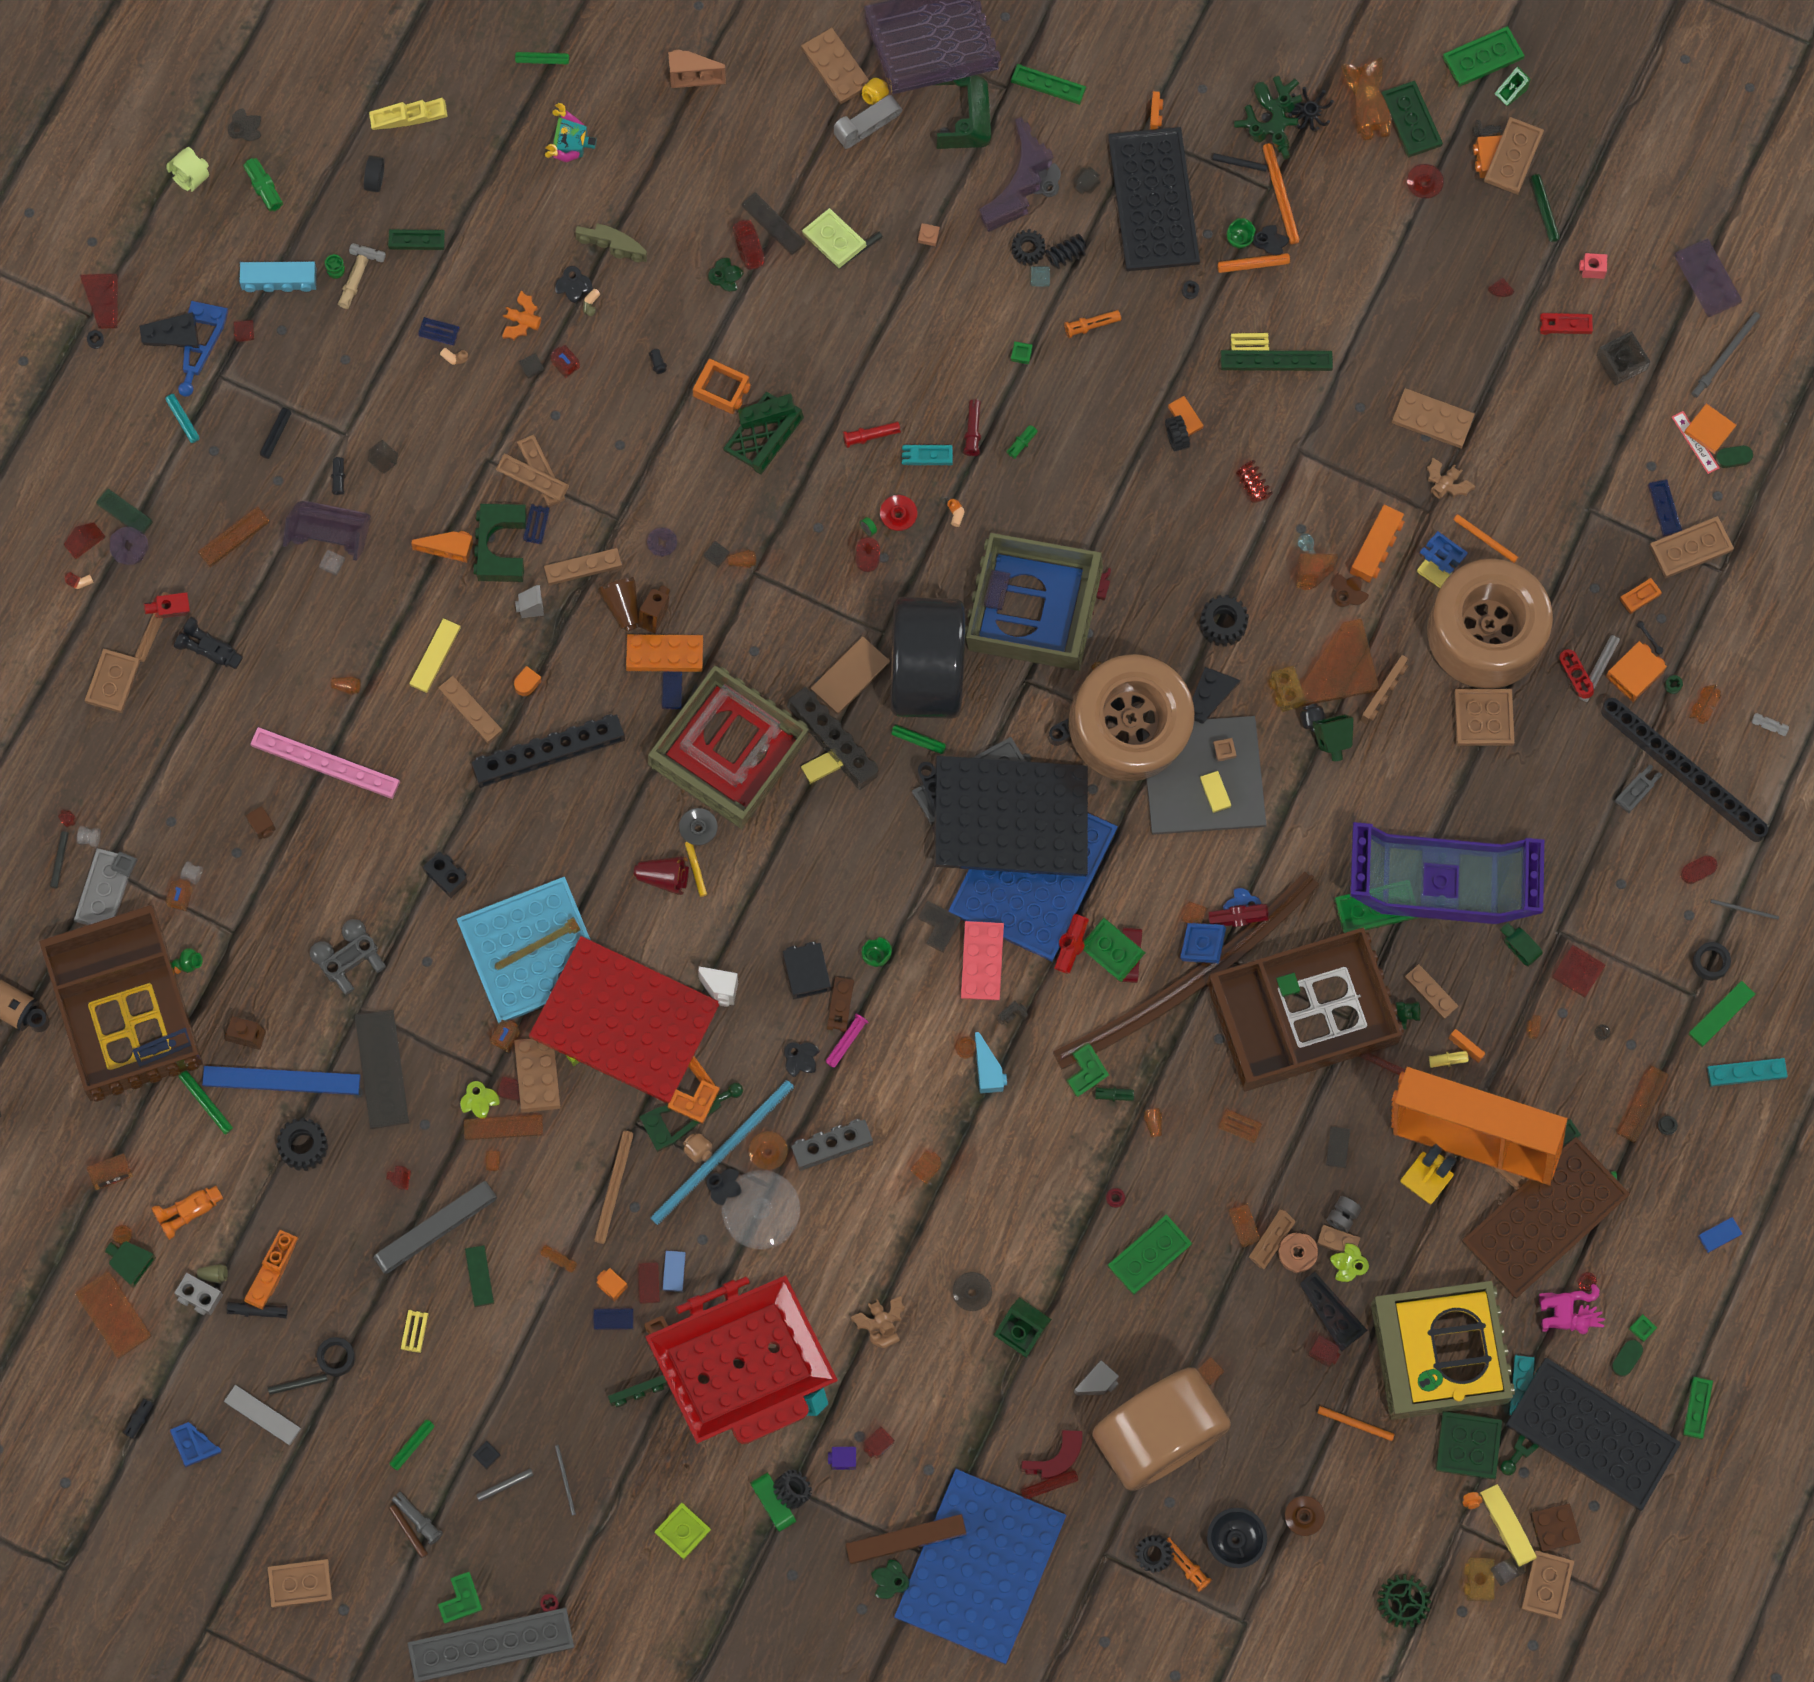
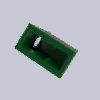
[1312,714,1354,761]
[105,1241,156,1288]

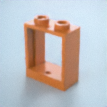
[693,358,751,414]

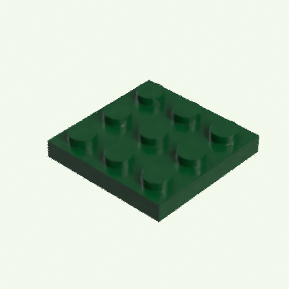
[1436,1411,1502,1480]

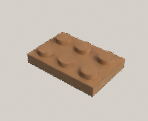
[85,649,141,713]
[1521,1550,1574,1620]
[268,1559,333,1608]

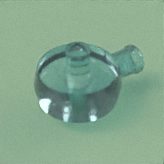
[1298,534,1316,556]

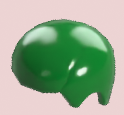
[1227,218,1256,248]
[861,937,892,967]

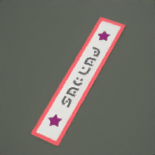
[1672,411,1720,474]

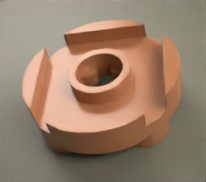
[1278,1233,1318,1273]

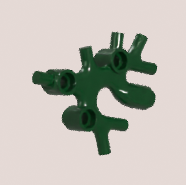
[1234,76,1303,159]

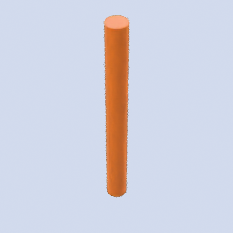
[1453,514,1519,563]
[1317,1406,1395,1441]

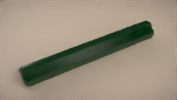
[1530,174,1560,242]

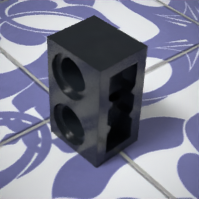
[423,851,468,898]

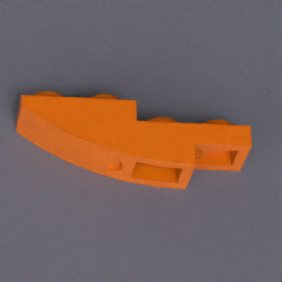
[245,1230,298,1310]

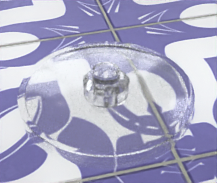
[722,1170,800,1249]

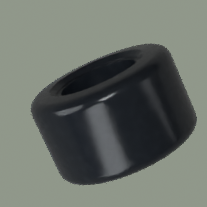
[890,597,965,719]

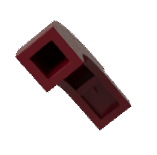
[1021,1430,1083,1480]

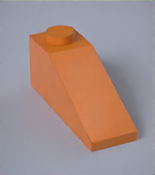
[411,531,473,563]

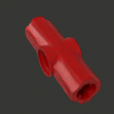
[1054,914,1089,974]

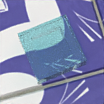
[1031,267,1050,286]

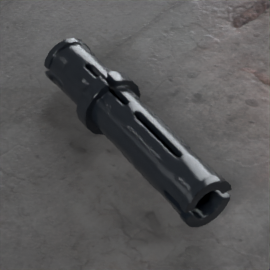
[227,1302,288,1319]

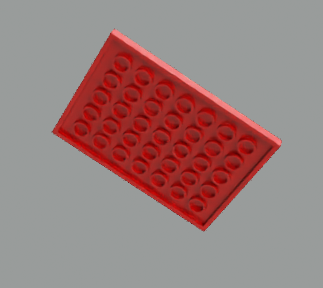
[529,936,720,1104]

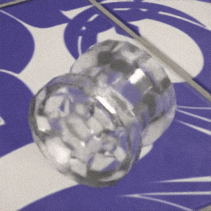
[180,861,203,884]

